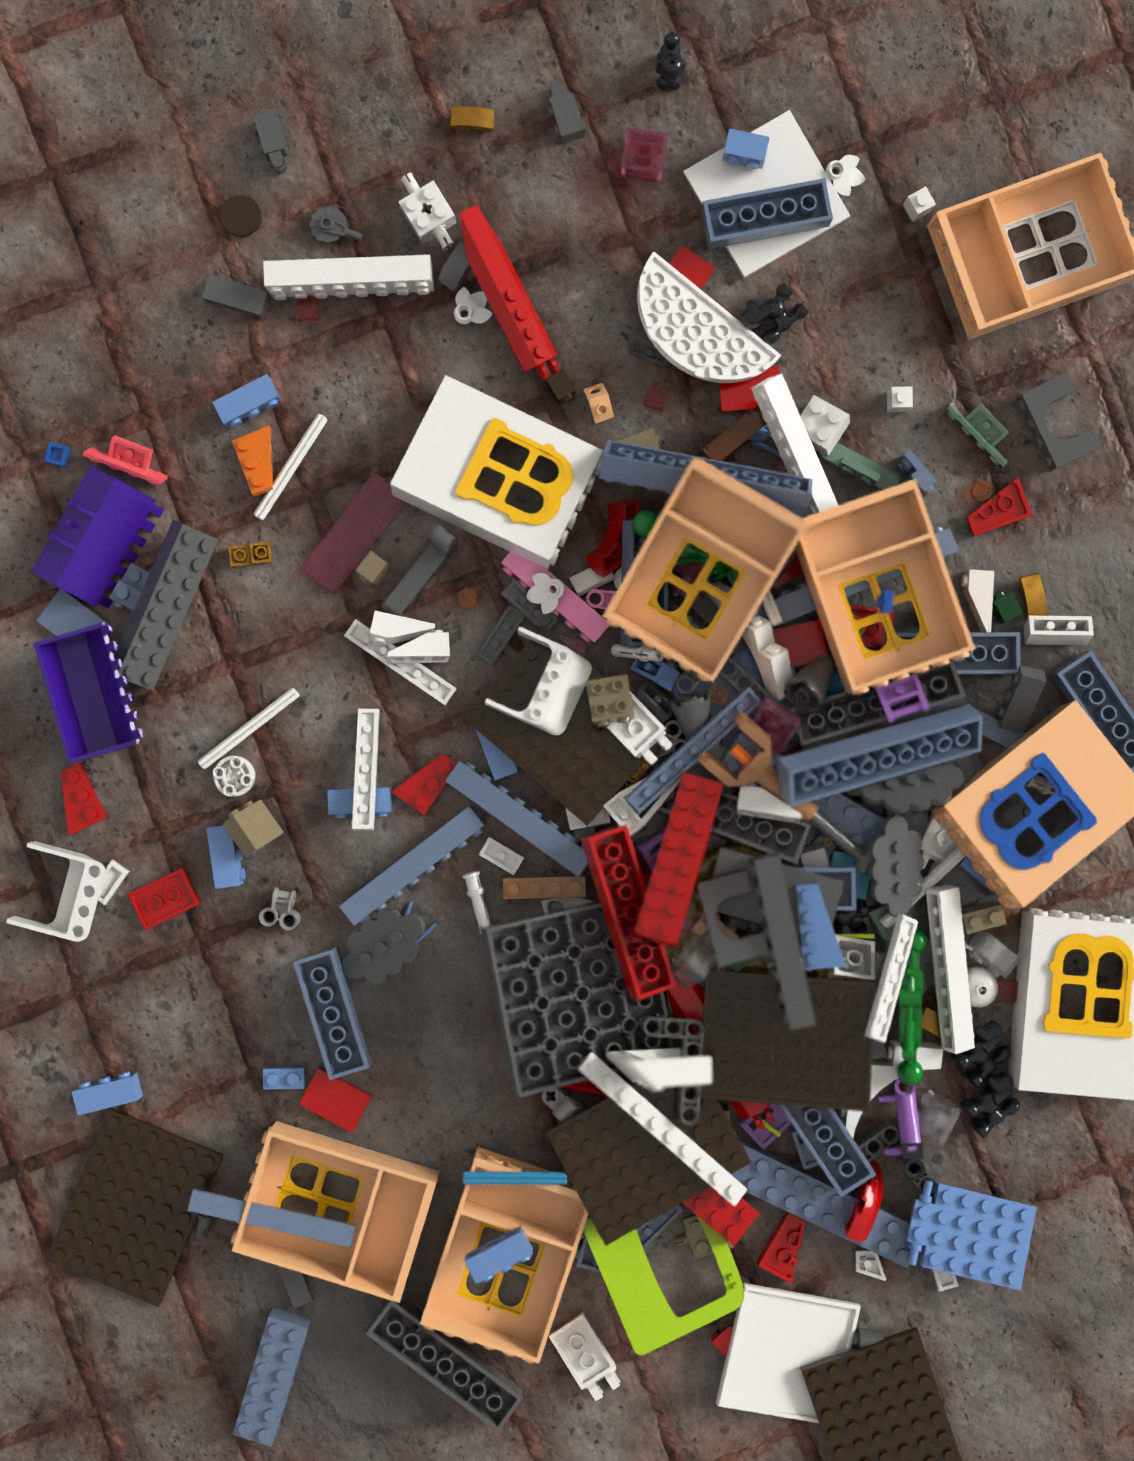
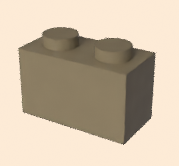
[356,550,392,586]
[961,900,1006,934]

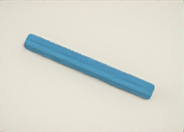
[463,1172,567,1185]

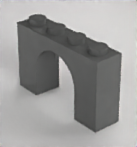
[1016,373,1101,471]
[695,871,770,968]

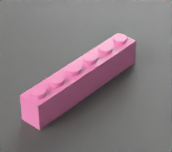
[501,551,610,644]

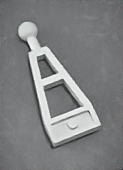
[603,761,700,838]

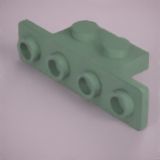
[947,403,1009,467]
[820,443,901,491]

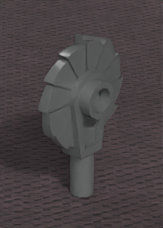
[309,206,363,244]

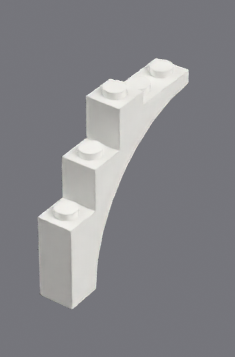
[703,581,793,700]
[839,1040,943,1138]

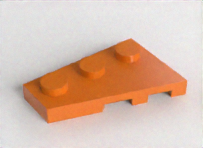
[232,425,273,497]

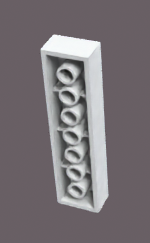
[263,255,434,300]

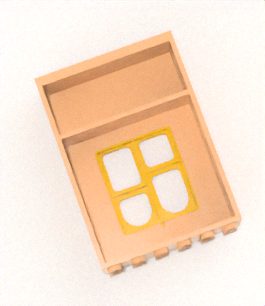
[603,458,809,682]
[795,479,975,695]
[231,1121,440,1303]
[420,1146,588,1363]

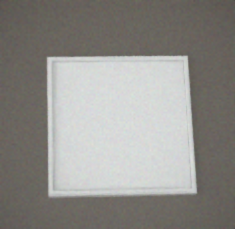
[683,110,850,278]
[716,1283,861,1423]

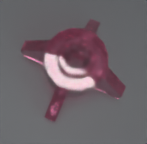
[672,563,706,599]

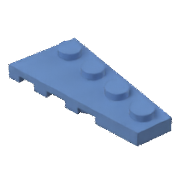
[796,883,846,970]

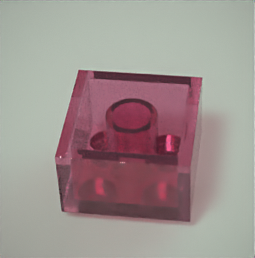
[620,127,669,183]
[742,696,801,758]

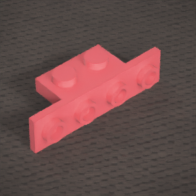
[83,435,168,485]

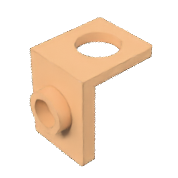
[583,383,614,423]

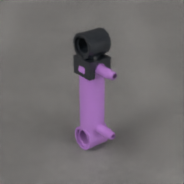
[878,1078,926,1181]

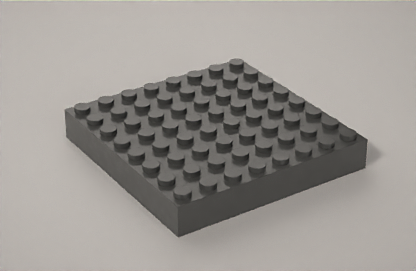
[480,901,674,1098]

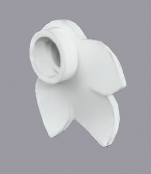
[825,155,865,196]
[454,287,492,324]
[526,573,565,614]

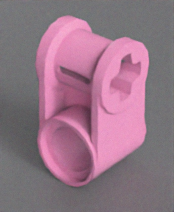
[585,589,617,611]

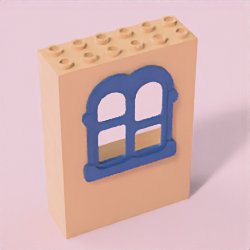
[931,700,1134,908]

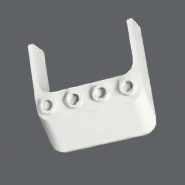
[485,627,592,736]
[6,841,105,942]
[606,1048,712,1091]

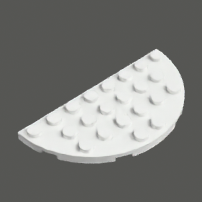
[637,252,781,383]

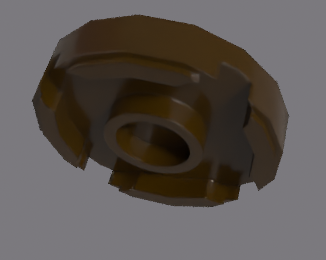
[220,195,262,237]

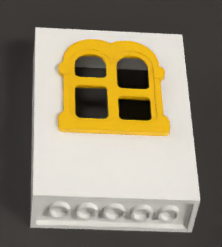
[390,375,603,570]
[1008,908,1134,1100]

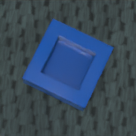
[44,442,71,468]
[876,590,893,614]

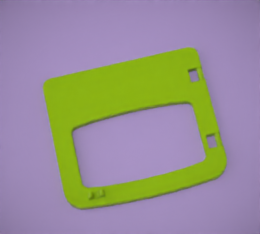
[583,1214,745,1355]

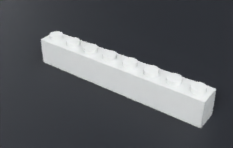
[751,374,838,517]
[926,884,975,1054]

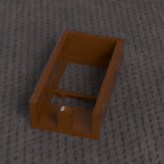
[699,404,767,462]

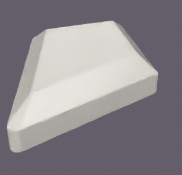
[855,1250,886,1281]

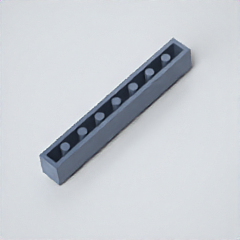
[446,761,589,877]
[339,805,485,925]

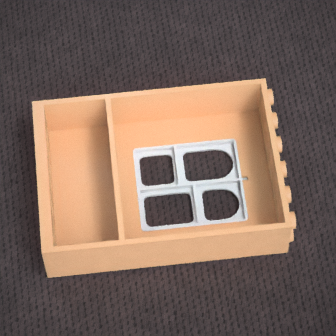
[927,153,1134,340]

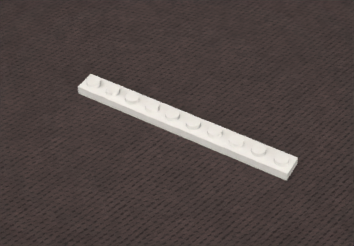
[577,1052,747,1206]

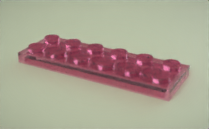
[300,472,404,594]

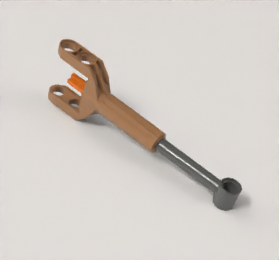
[697,712,872,876]

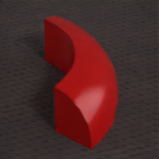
[585,498,639,576]
[844,1160,884,1242]

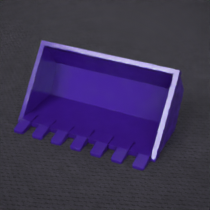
[31,465,164,608]
[33,622,143,764]

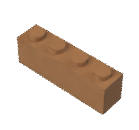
[503,874,586,899]

